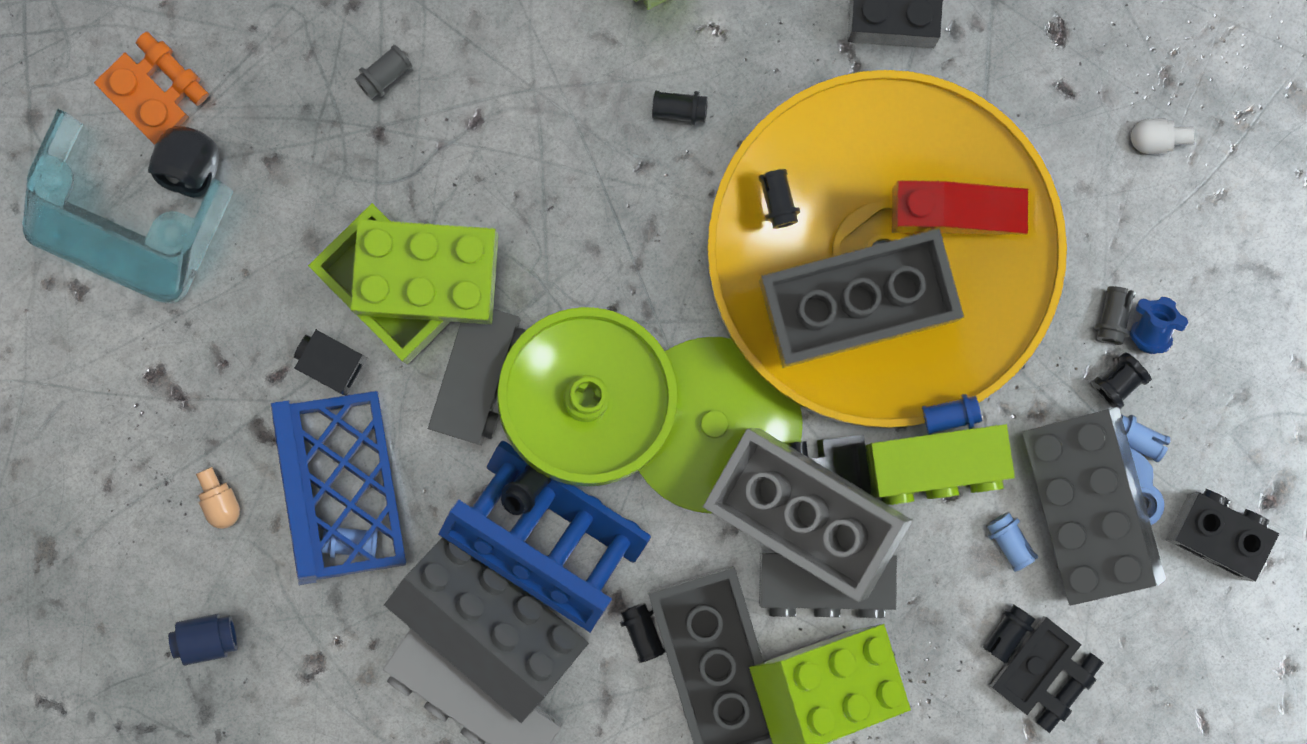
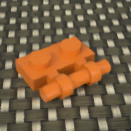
[93,32,209,145]

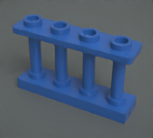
[438,441,651,633]

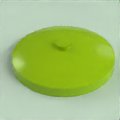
[497,307,677,486]
[639,337,803,513]

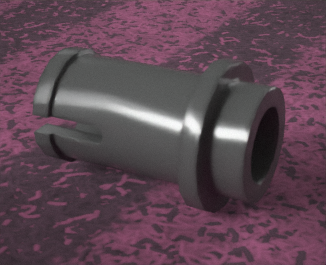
[355,45,413,99]
[1095,286,1136,345]

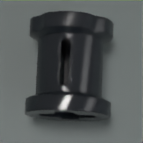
[1092,352,1152,409]

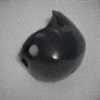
[148,126,219,198]

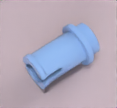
[1121,415,1171,462]
[987,512,1038,572]
[322,528,378,559]

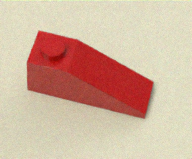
[892,181,1028,235]

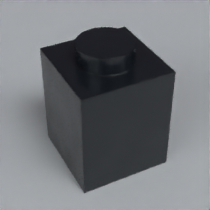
[294,330,368,396]

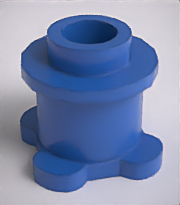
[1130,297,1188,354]

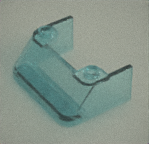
[22,109,234,304]

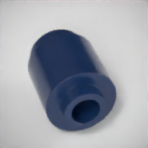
[168,613,238,666]

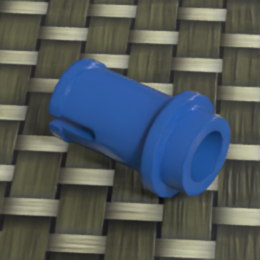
[922,394,982,435]

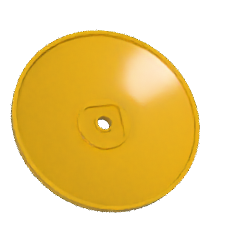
[707,70,1067,428]

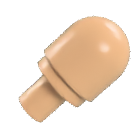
[196,467,240,529]

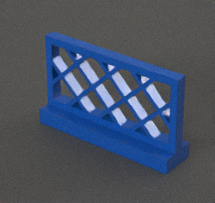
[271,391,406,585]

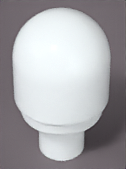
[1131,118,1194,154]

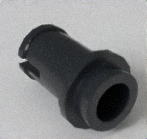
[652,90,708,126]
[758,169,801,229]
[501,465,552,515]
[620,603,666,663]
[983,604,1036,664]

